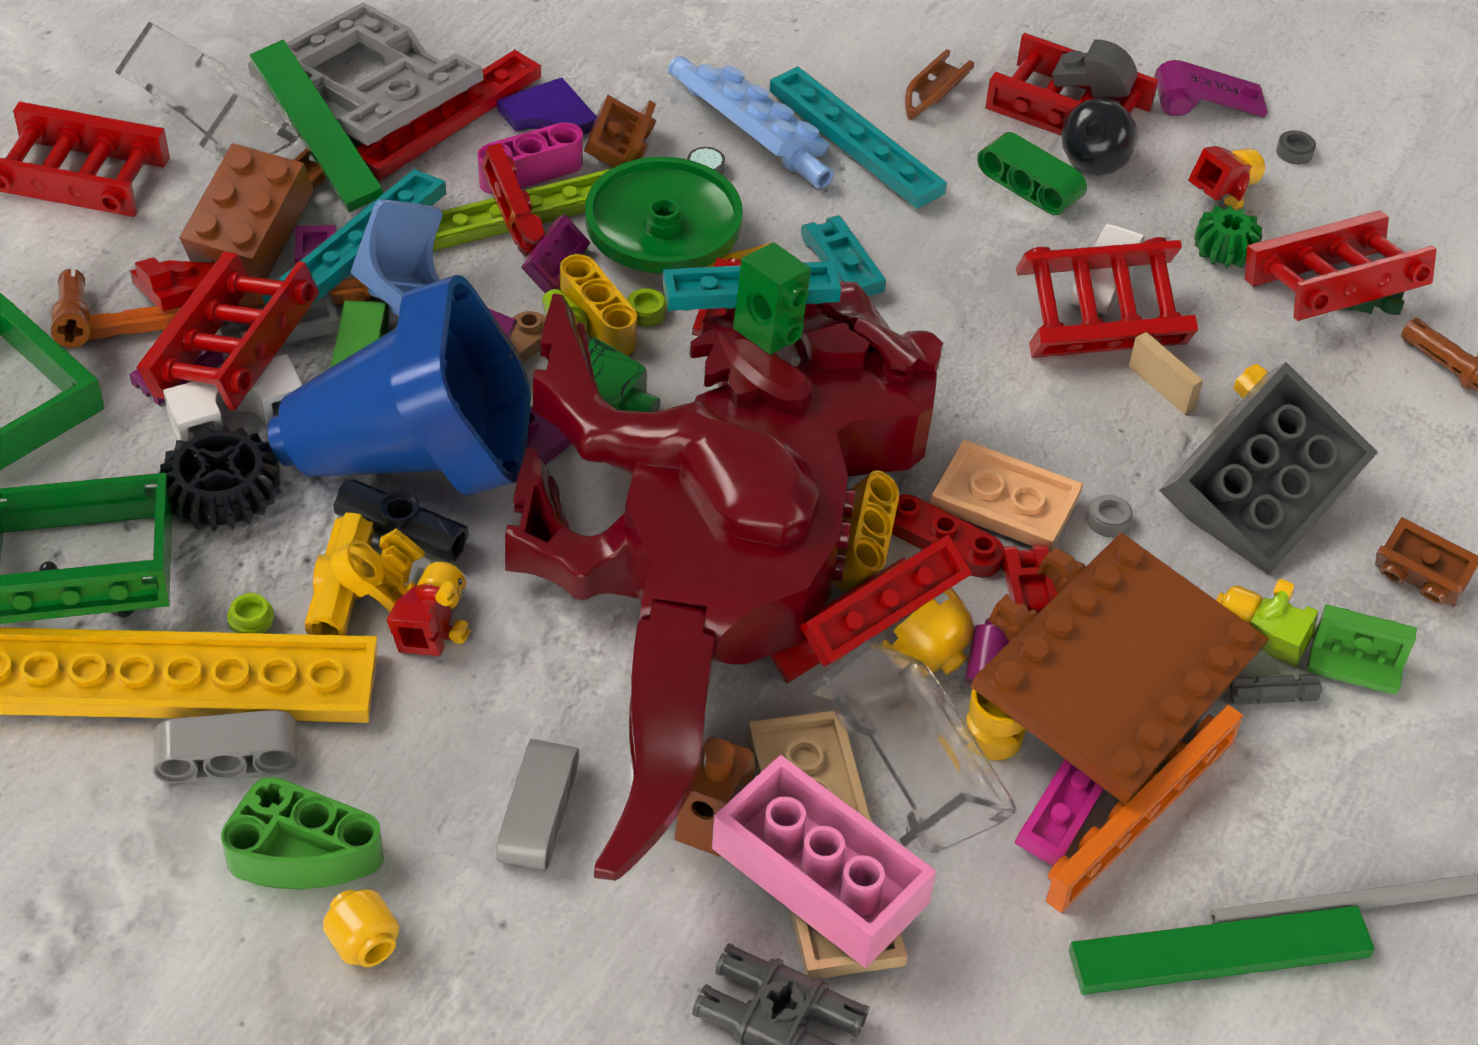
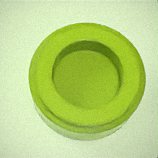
[627,288,667,327]

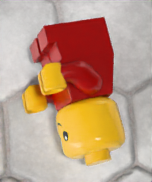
[1188,146,1265,210]
[386,561,471,656]

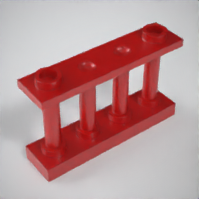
[985,33,1159,136]
[0,101,170,217]
[1245,210,1437,321]
[1016,237,1199,358]
[136,252,320,410]
[770,534,972,684]

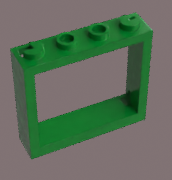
[0,292,105,470]
[0,473,172,624]

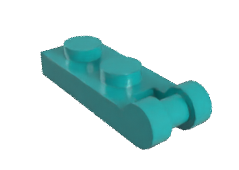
[801,215,886,296]

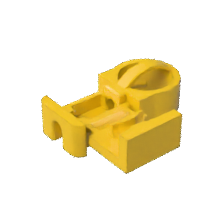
[331,529,425,612]

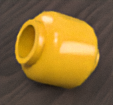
[323,889,400,967]

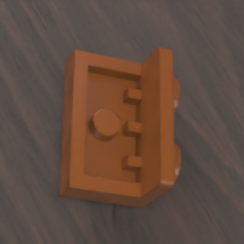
[584,95,656,168]
[1375,517,1478,607]

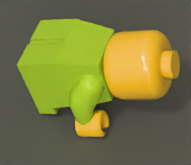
[1216,578,1319,668]

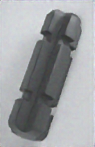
[1230,674,1322,705]

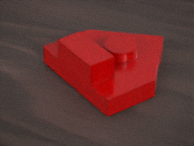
[130,257,215,312]

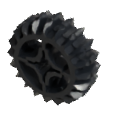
[159,424,281,532]

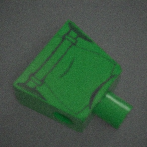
[588,338,661,413]

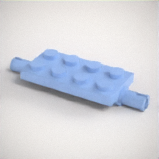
[668,56,834,189]

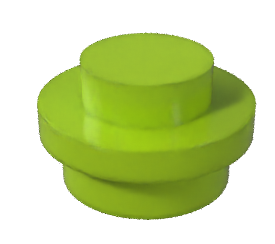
[227,593,274,633]

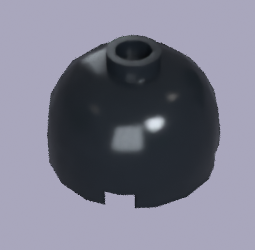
[1061,98,1138,176]

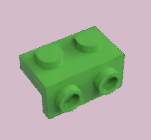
[1307,604,1417,695]

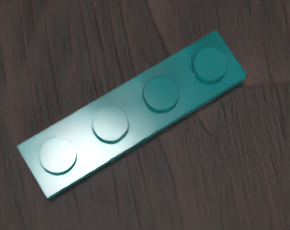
[663,261,841,311]

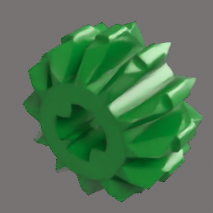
[1194,205,1262,269]

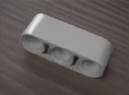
[153,710,297,783]
[496,739,579,870]

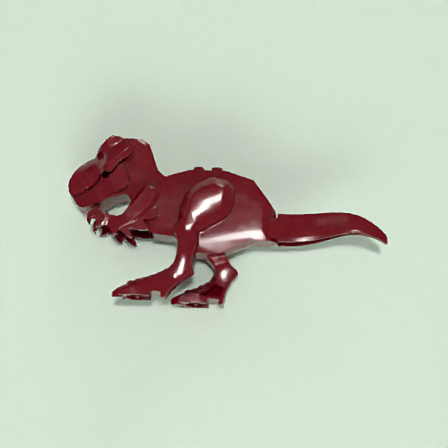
[505,281,944,881]

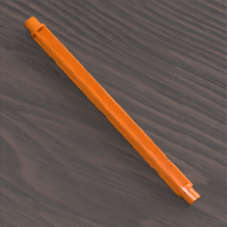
[87,278,374,341]

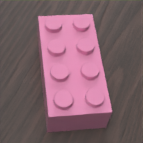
[712,754,936,969]

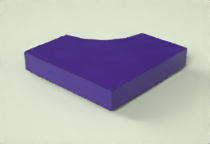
[497,77,596,134]

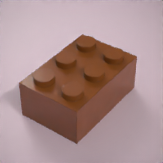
[179,143,314,279]

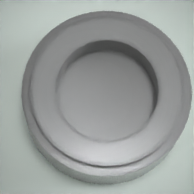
[1087,495,1133,537]

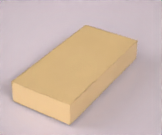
[1128,332,1203,415]

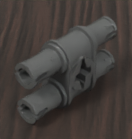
[692,943,870,1045]

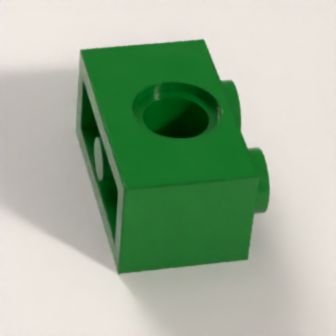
[733,242,811,355]

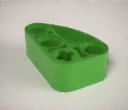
[221,777,384,889]

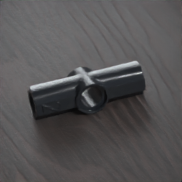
[333,479,469,562]

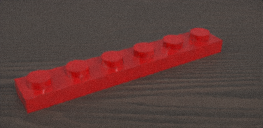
[356,49,541,181]

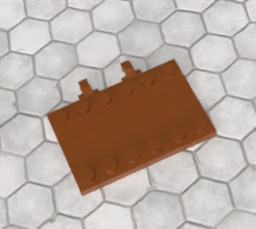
[970,532,1269,804]

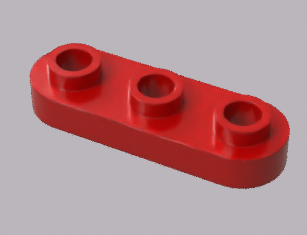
[892,494,1003,578]

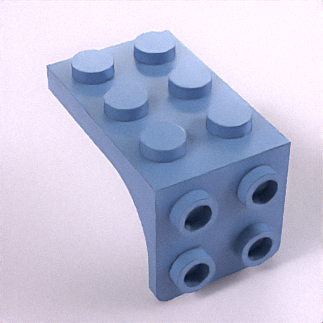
[350,199,442,316]

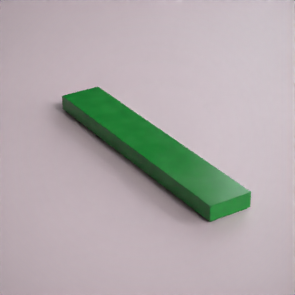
[249,39,383,213]
[1069,906,1375,995]

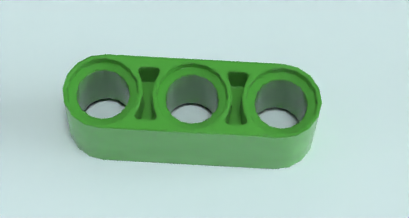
[330,300,389,368]

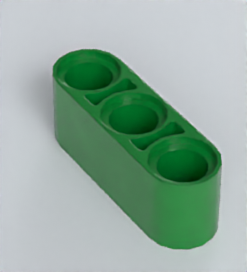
[977,132,1087,215]

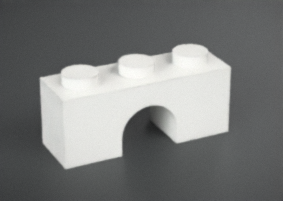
[163,354,302,441]

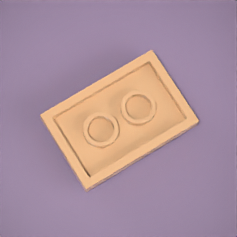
[930,439,1083,553]

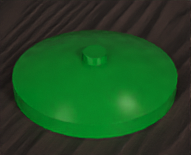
[585,157,743,274]

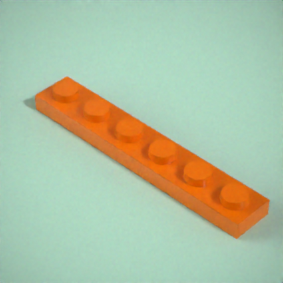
[1046,704,1244,913]

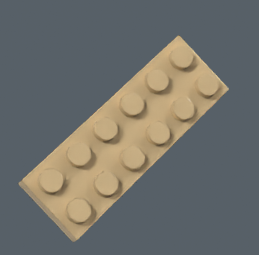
[748,710,908,979]

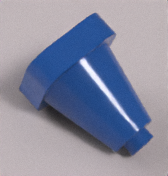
[267,275,531,496]

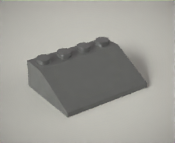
[1159,362,1378,574]

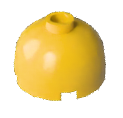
[881,588,974,676]

